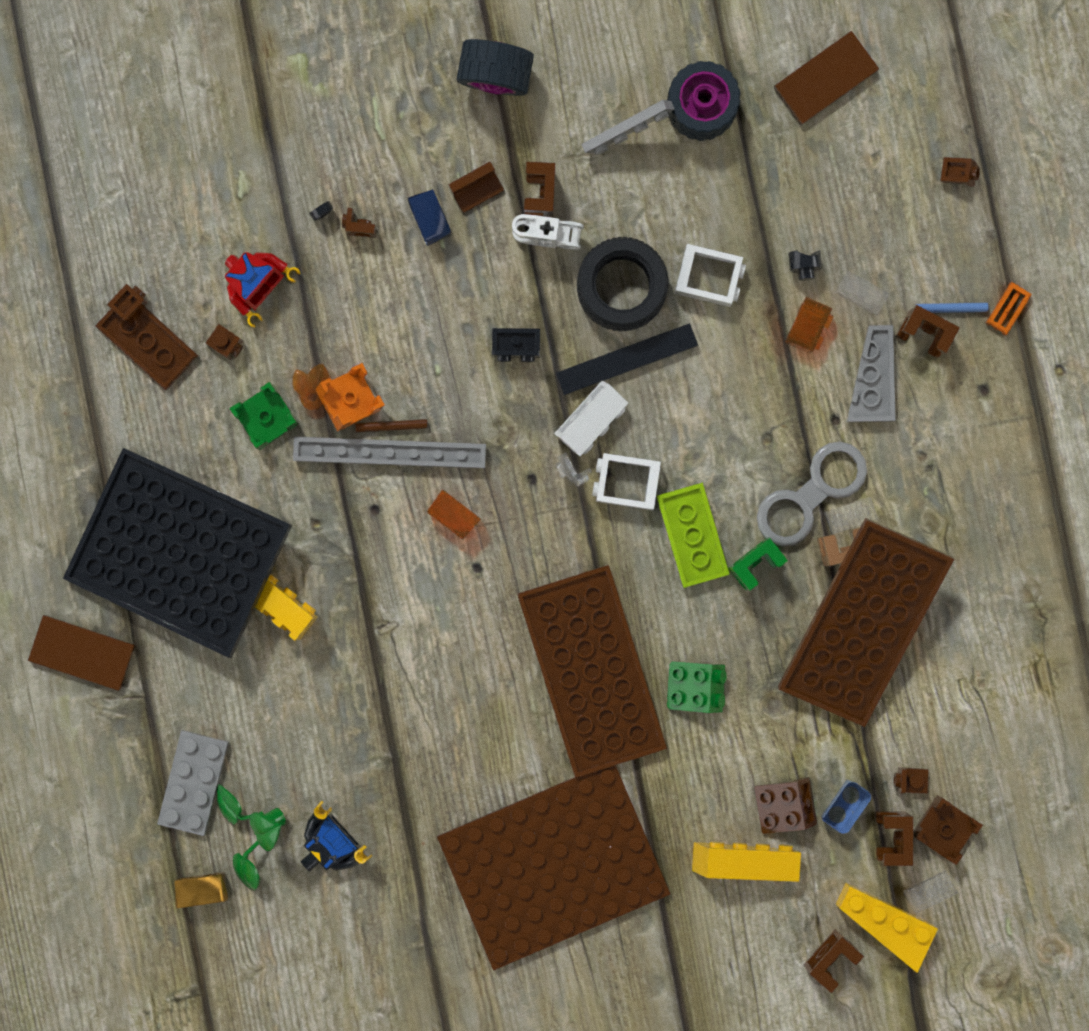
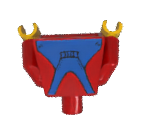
[225,252,300,327]

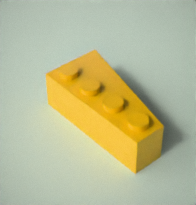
[255,573,318,641]
[692,842,801,882]
[836,883,938,973]

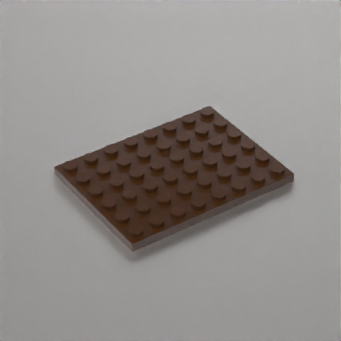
[437,765,671,971]

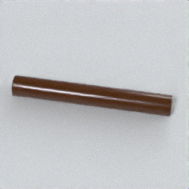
[355,419,428,433]

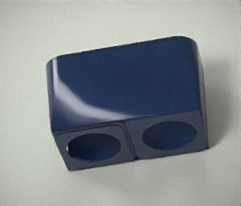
[408,189,451,246]

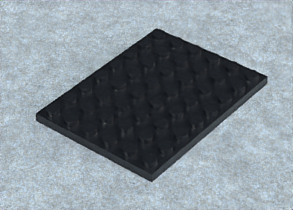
[63,448,292,658]

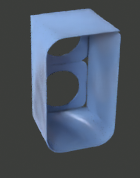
[821,779,871,834]

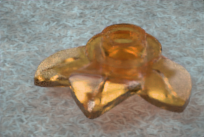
[293,364,329,410]

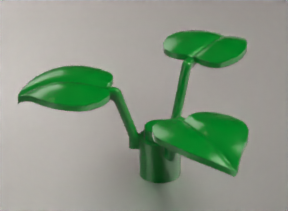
[217,784,286,892]

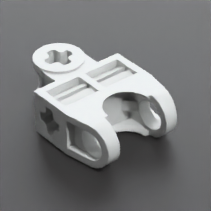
[512,214,584,250]

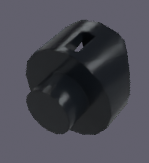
[788,250,822,281]

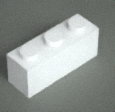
[554,381,628,456]

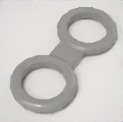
[757,442,867,547]

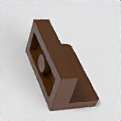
[448,162,504,213]

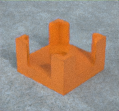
[315,363,385,432]

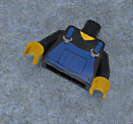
[300,801,372,872]

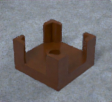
[524,162,555,218]
[895,305,960,358]
[913,795,983,865]
[876,811,913,866]
[804,929,864,994]

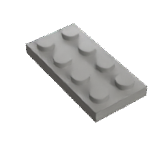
[157,730,229,836]

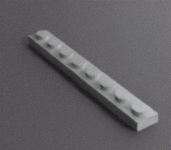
[293,437,486,469]

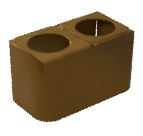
[174,872,229,908]

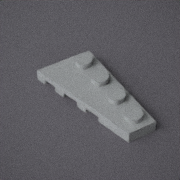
[846,325,896,422]

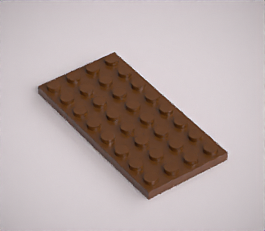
[778,517,955,727]
[517,565,667,778]

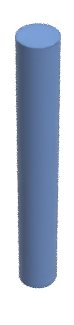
[915,303,988,313]

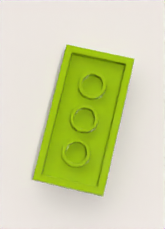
[656,482,730,588]

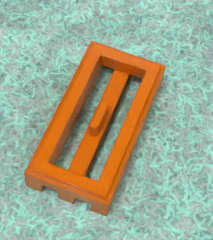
[985,282,1032,336]

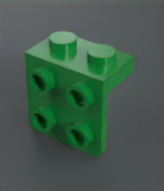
[667,661,727,713]

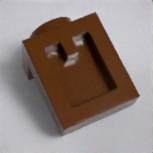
[940,157,980,187]
[342,208,377,238]
[107,284,148,322]
[206,324,243,360]
[893,767,929,794]

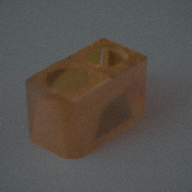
[427,490,482,540]

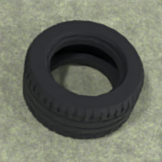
[577,237,669,332]

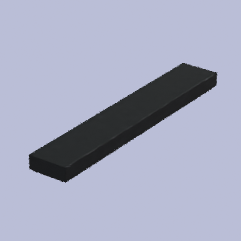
[556,323,698,396]

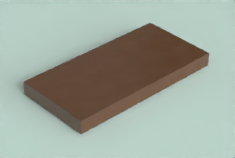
[774,31,879,126]
[95,305,199,391]
[28,615,135,691]

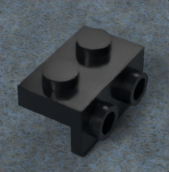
[492,328,540,362]

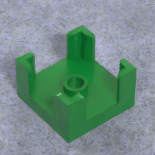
[229,382,299,450]
[728,538,788,591]

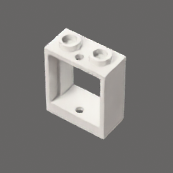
[674,244,746,307]
[592,453,661,510]

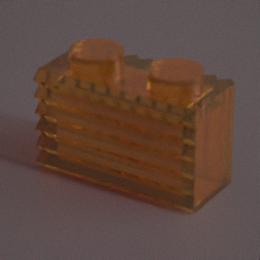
[785,297,834,354]

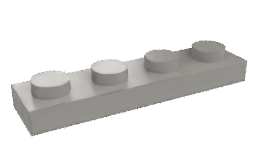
[582,100,675,155]

